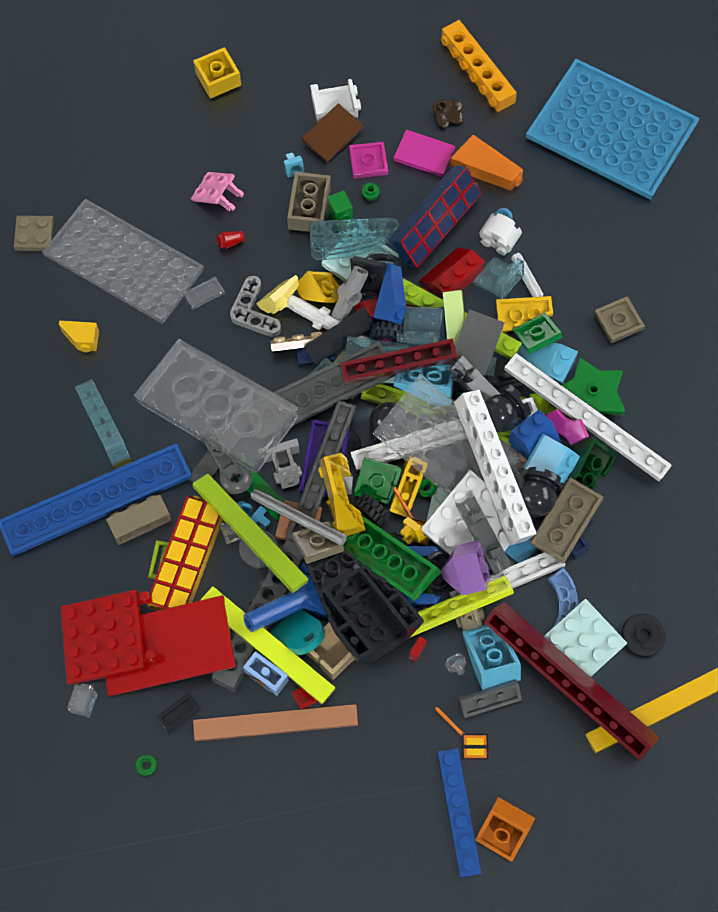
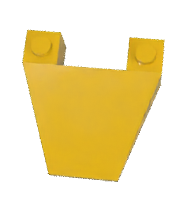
[318,453,365,536]

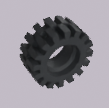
[353,493,389,528]

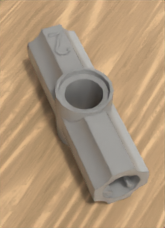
[331,266,369,321]

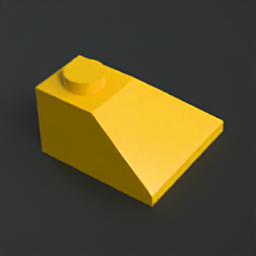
[297,271,340,303]

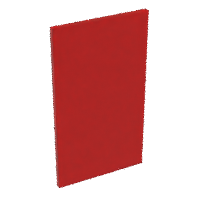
[106,595,236,697]

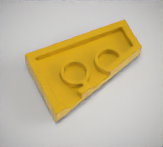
[496,296,553,334]

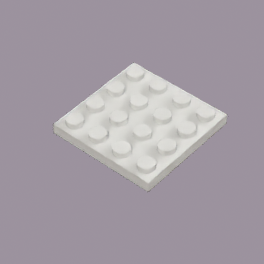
[422,470,509,570]

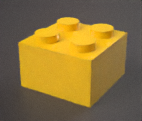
[193,47,241,99]

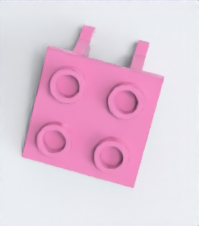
[191,172,244,211]

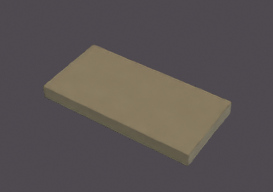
[530,477,604,564]

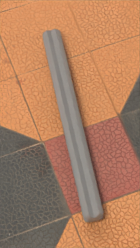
[251,489,347,545]

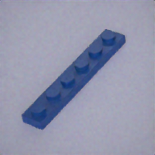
[437,748,481,878]

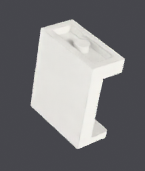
[310,79,361,123]

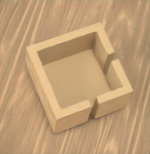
[306,622,355,680]

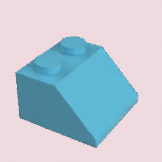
[523,434,580,490]

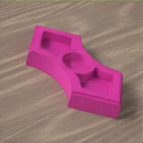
[545,409,589,445]

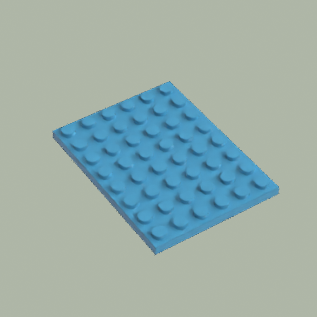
[526,59,700,200]

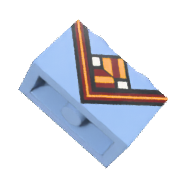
[243,651,289,697]

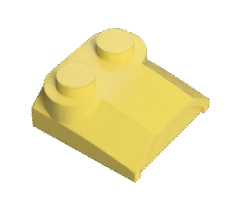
[256,275,299,314]

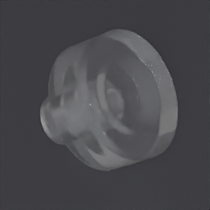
[445,654,467,675]

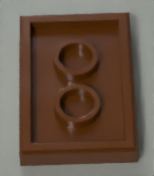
[302,103,364,163]

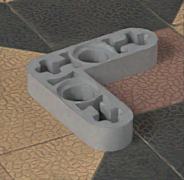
[230,276,281,337]

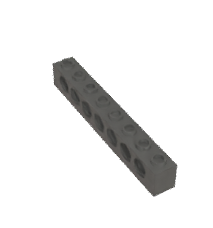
[211,539,305,693]

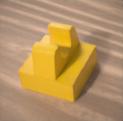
[400,517,425,544]

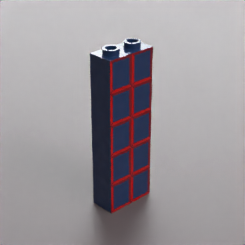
[389,165,482,268]

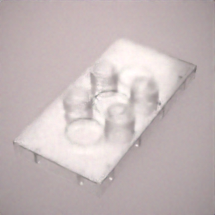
[133,338,301,474]

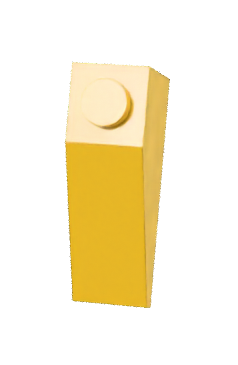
[389,456,428,518]

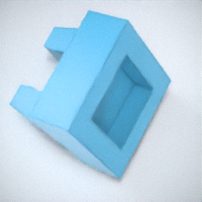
[284,153,304,178]

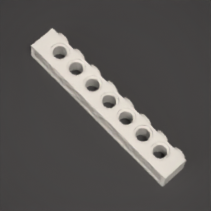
[454,390,537,546]

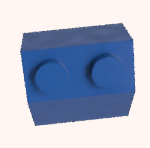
[508,410,563,460]

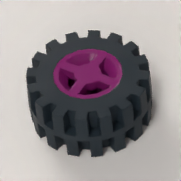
[370,321,405,347]

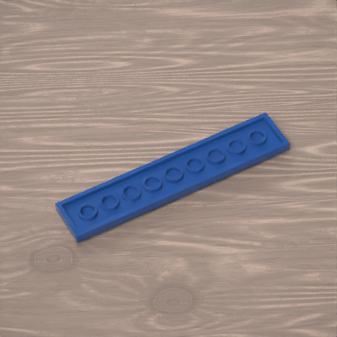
[0,443,192,557]

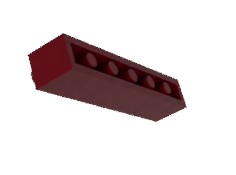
[340,338,457,385]

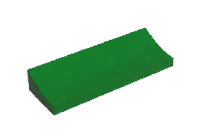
[332,516,442,601]

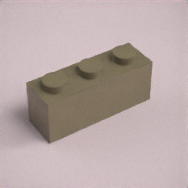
[106,494,172,545]

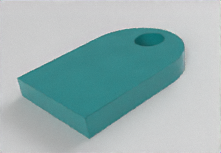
[270,609,325,655]

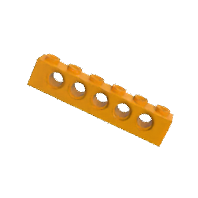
[441,20,517,112]

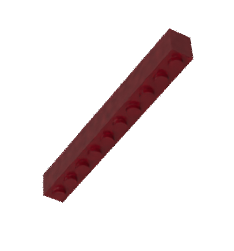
[484,602,660,760]

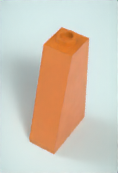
[450,135,523,191]

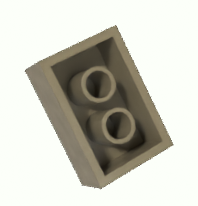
[287,172,331,233]

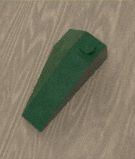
[559,436,617,494]

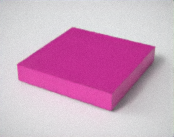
[349,142,388,179]

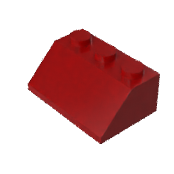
[419,247,485,299]

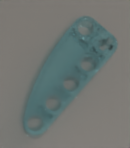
[310,218,399,260]
[74,379,130,466]

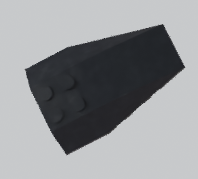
[304,548,424,663]

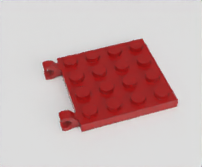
[61,590,159,685]

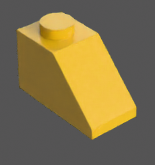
[59,321,99,352]

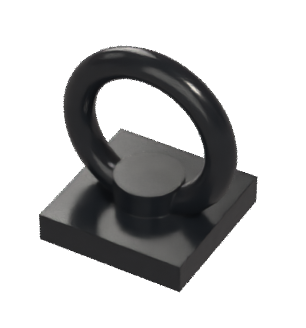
[350,253,402,297]

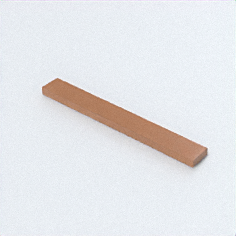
[193,704,358,742]

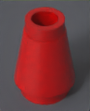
[216,231,245,250]

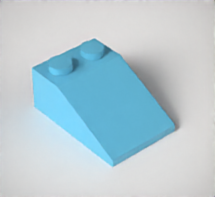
[517,343,578,386]
[394,364,455,406]
[462,625,521,690]

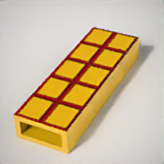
[147,496,223,611]

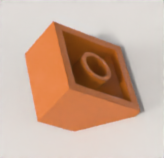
[475,797,535,862]

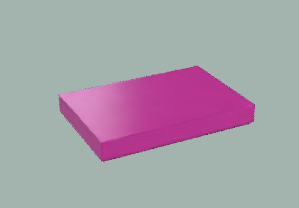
[394,130,456,177]

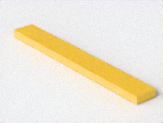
[585,668,718,753]

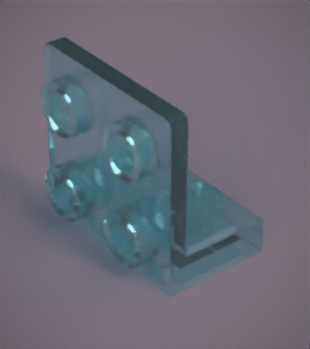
[474,257,524,299]
[397,306,443,345]

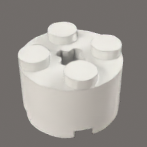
[479,213,522,256]

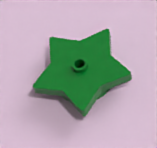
[562,358,625,415]

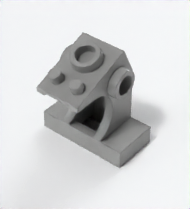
[260,438,302,489]

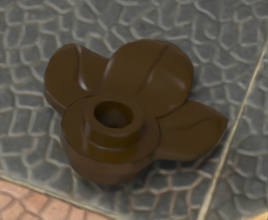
[433,99,464,129]

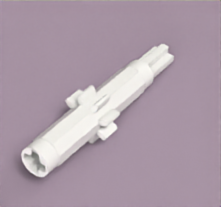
[286,295,372,348]

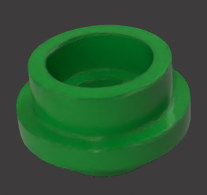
[362,183,380,200]
[418,479,437,498]
[136,755,157,776]

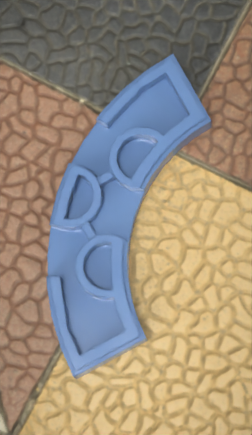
[548,567,579,629]

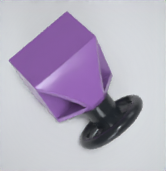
[426,540,490,595]

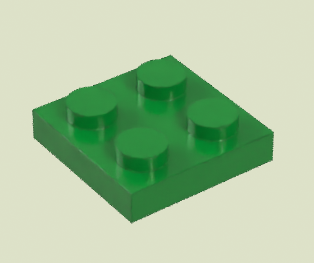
[512,313,563,354]
[353,457,402,505]

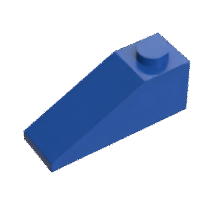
[373,263,406,325]

